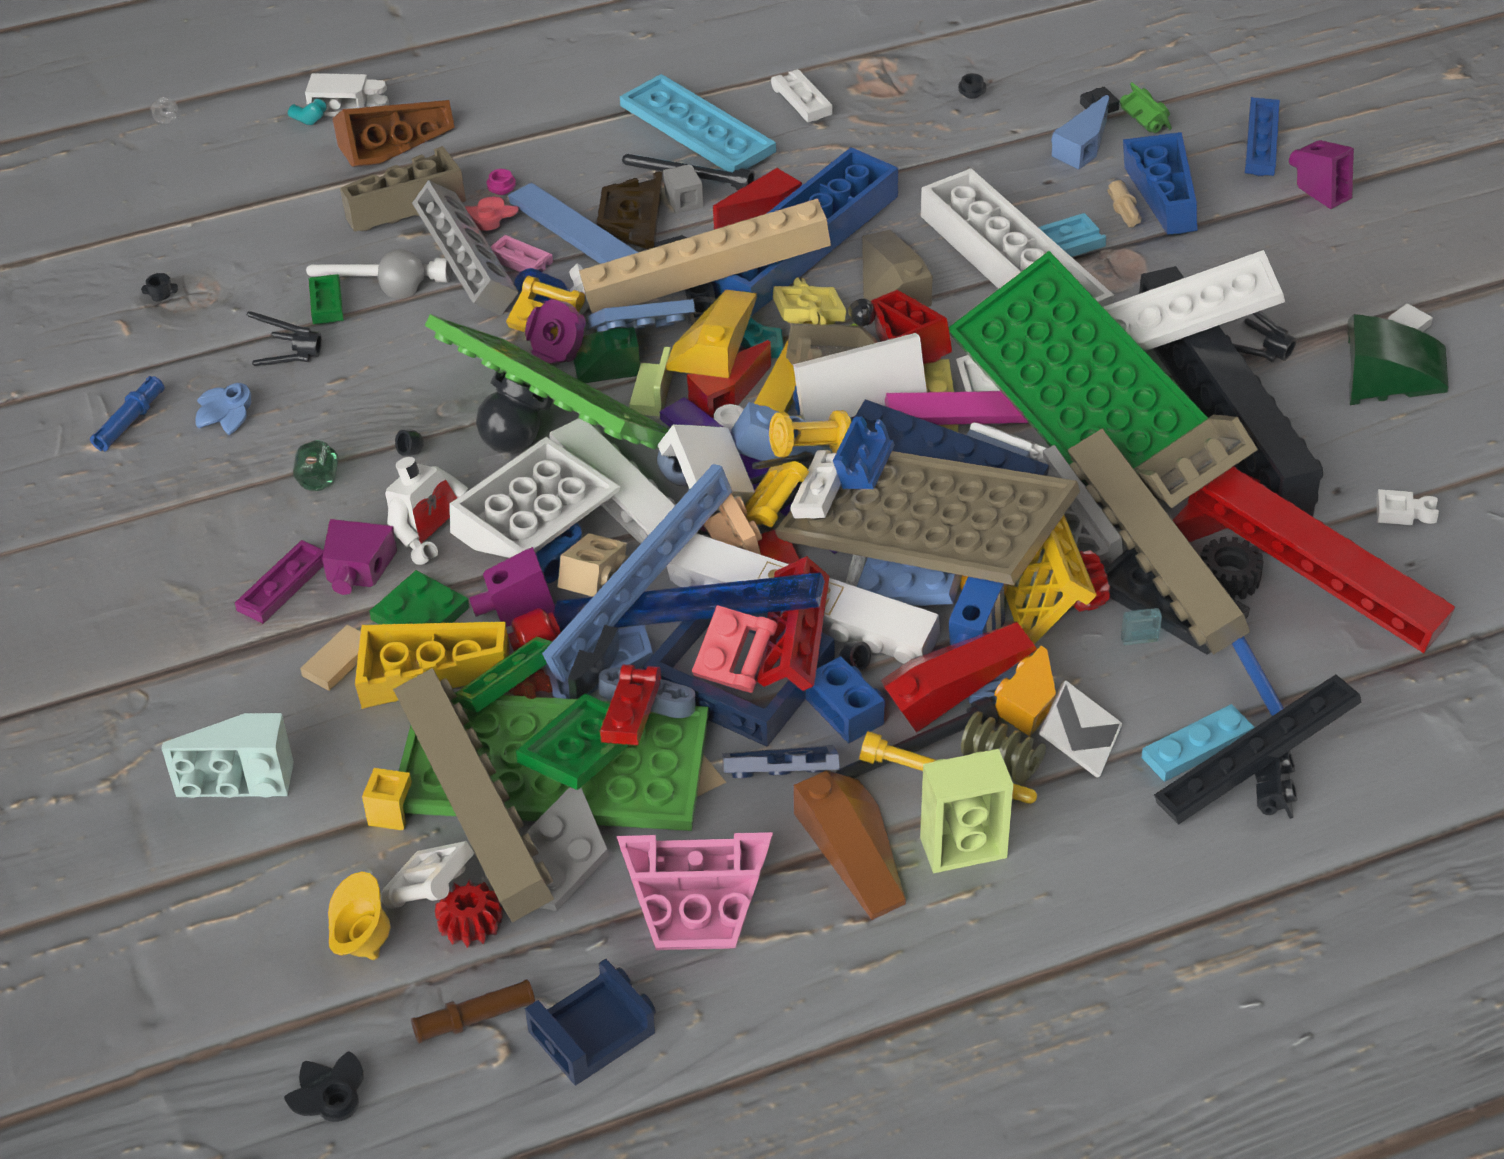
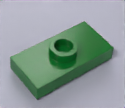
[308,274,344,324]

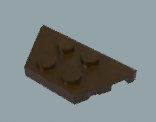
[597,172,663,249]

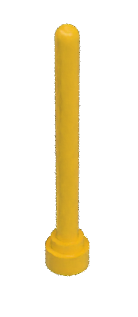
[859,731,1037,804]

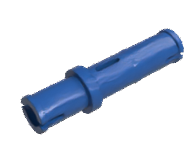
[90,376,165,452]

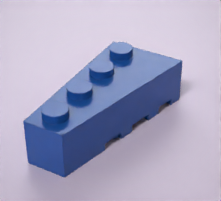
[1123,132,1198,235]

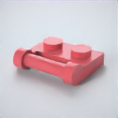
[692,605,778,693]

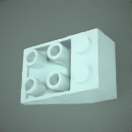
[162,713,294,798]

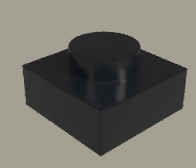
[1080,87,1120,113]

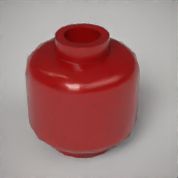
[508,608,561,652]

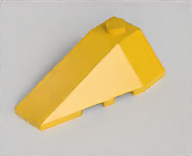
[666,290,757,378]

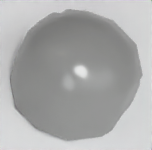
[378,249,424,299]

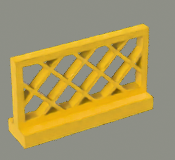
[1005,515,1096,645]

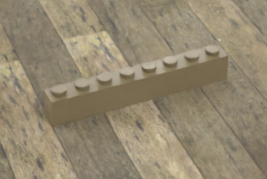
[1068,429,1250,655]
[393,668,554,923]

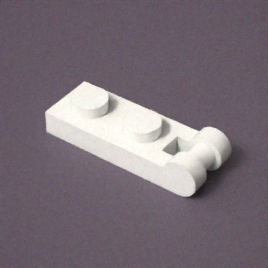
[771,69,832,122]
[790,450,841,519]

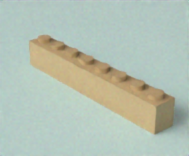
[579,199,831,314]

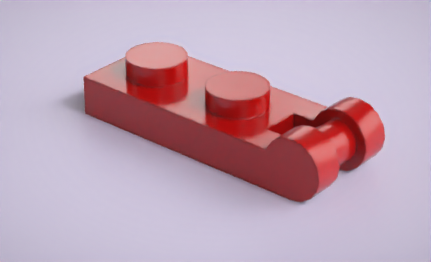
[600,664,661,745]

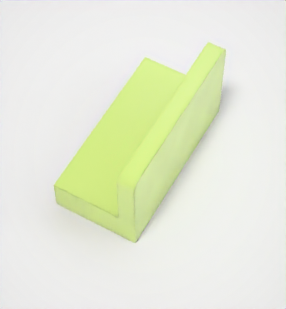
[629,347,673,417]

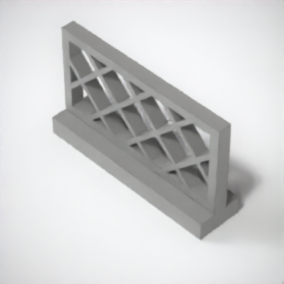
[1037,445,1123,578]

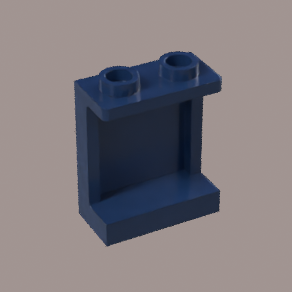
[525,959,656,1086]

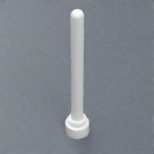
[306,258,451,282]

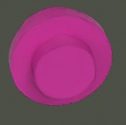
[487,169,516,195]

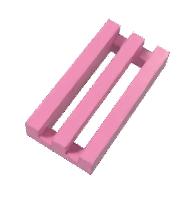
[490,235,553,277]

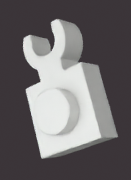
[1376,489,1439,525]

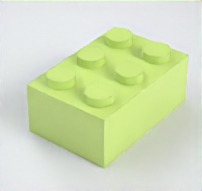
[920,749,1013,873]

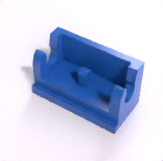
[833,416,895,489]

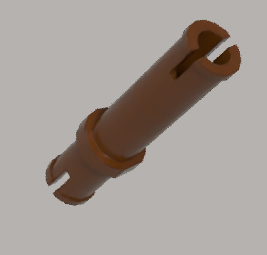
[411,979,535,1044]

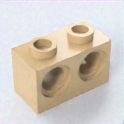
[558,533,628,597]

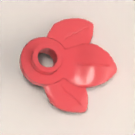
[465,196,519,231]

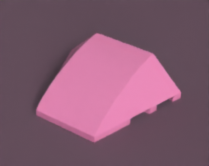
[617,832,773,950]

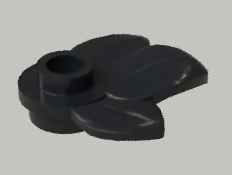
[284,1051,364,1122]

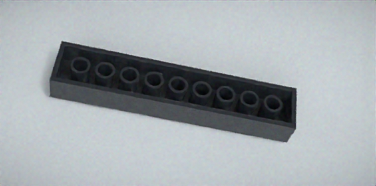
[1139,266,1323,517]

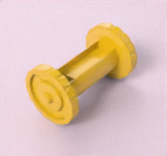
[769,410,851,457]

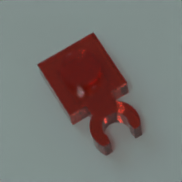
[507,669,553,699]

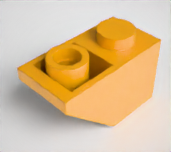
[994,646,1056,736]

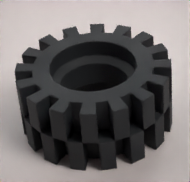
[1200,537,1264,600]

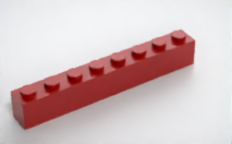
[1188,466,1455,653]

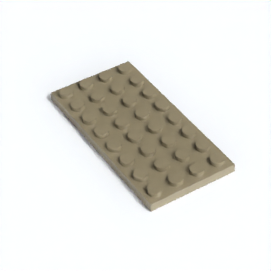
[775,451,1080,585]

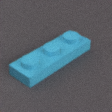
[1141,704,1255,782]

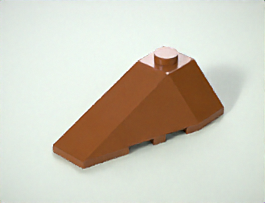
[332,100,455,167]
[793,770,906,920]

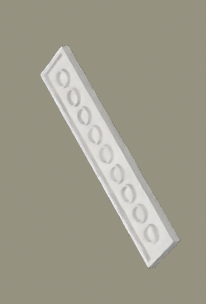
[956,250,1285,392]

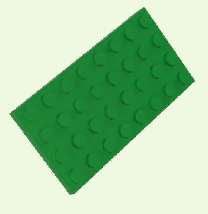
[949,251,1208,504]

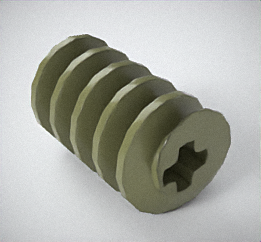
[961,711,1046,784]

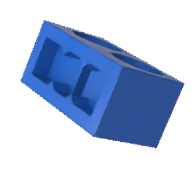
[806,656,886,744]

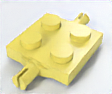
[773,277,846,325]

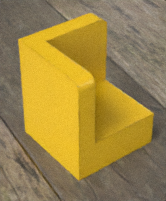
[362,768,412,830]

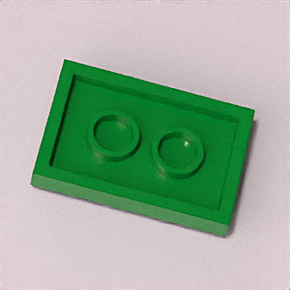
[516,694,645,790]

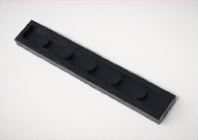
[1154,674,1362,825]

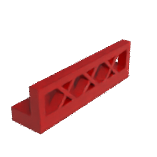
[757,556,830,691]

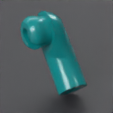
[288,99,327,125]

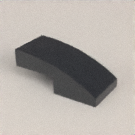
[568,625,619,699]

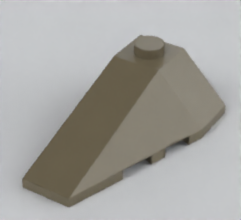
[862,230,933,307]

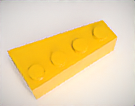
[355,622,510,709]

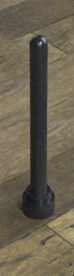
[622,154,755,191]
[836,696,999,778]

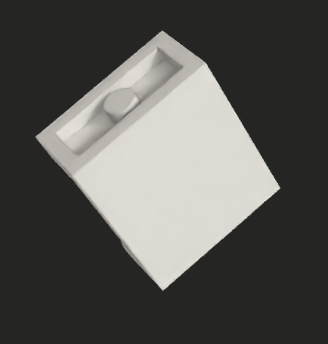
[658,424,755,511]

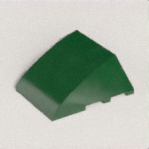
[1347,314,1449,405]

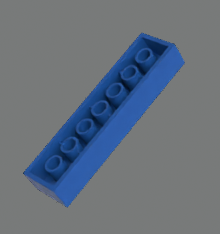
[712,147,898,316]

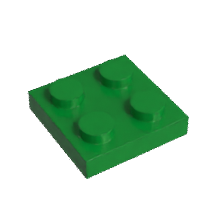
[369,570,470,625]

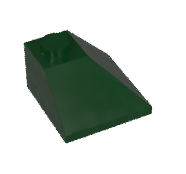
[573,327,640,383]

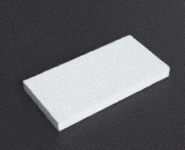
[793,333,927,421]

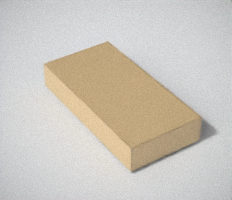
[300,625,361,691]

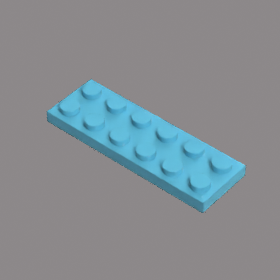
[620,74,776,172]

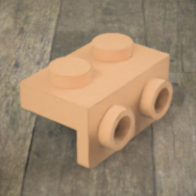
[704,493,762,555]

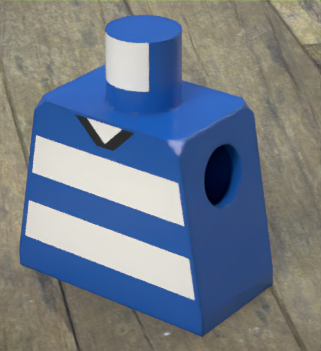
[949,577,1005,645]

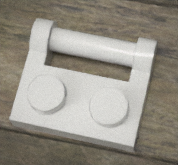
[381,841,475,909]

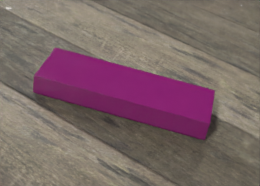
[235,540,324,624]

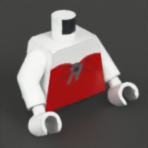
[385,457,469,565]

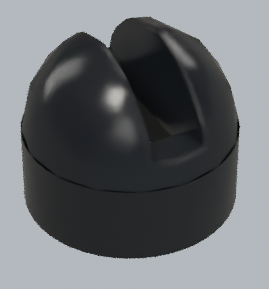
[848,299,876,326]
[395,429,424,456]
[839,641,871,670]

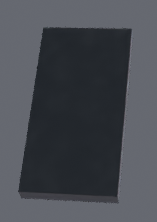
[1104,548,1250,655]

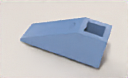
[1051,95,1109,170]
[731,402,833,461]

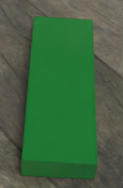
[455,636,552,713]

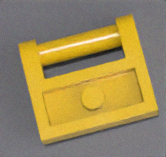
[506,276,585,340]
[745,461,809,527]

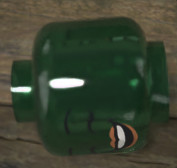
[293,440,339,491]

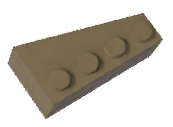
[340,146,466,232]

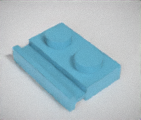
[1038,213,1106,257]

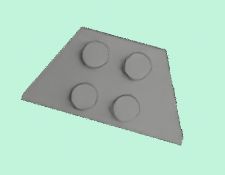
[474,787,609,911]

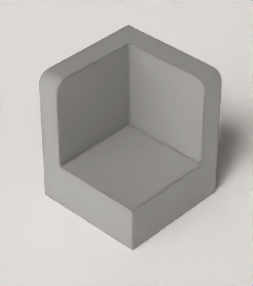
[663,164,703,214]

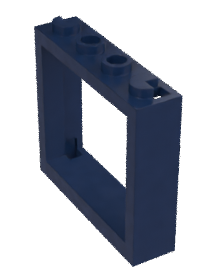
[643,587,835,747]

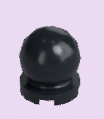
[476,371,554,454]

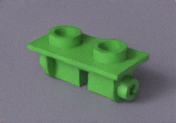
[1120,82,1172,133]

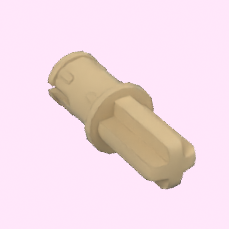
[1107,180,1142,228]

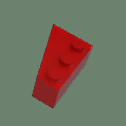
[871,290,952,364]

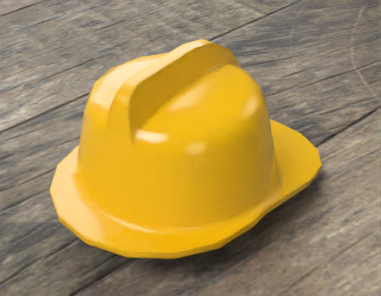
[328,871,391,960]

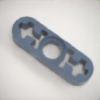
[599,667,695,718]

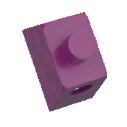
[1289,140,1354,209]
[323,519,397,595]
[469,547,558,627]

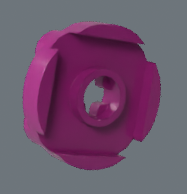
[525,300,586,364]

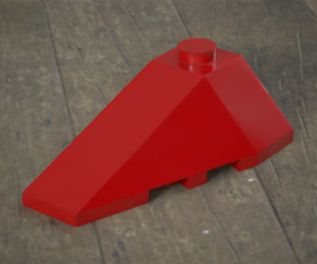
[880,622,1037,733]

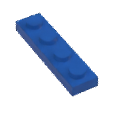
[1245,97,1280,176]

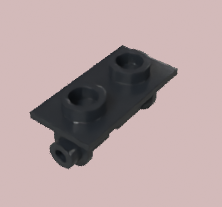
[1255,751,1297,819]

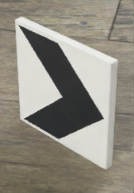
[1039,680,1122,778]

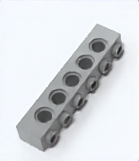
[412,180,518,315]

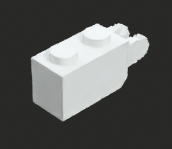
[305,73,389,116]

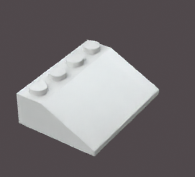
[450,437,620,558]

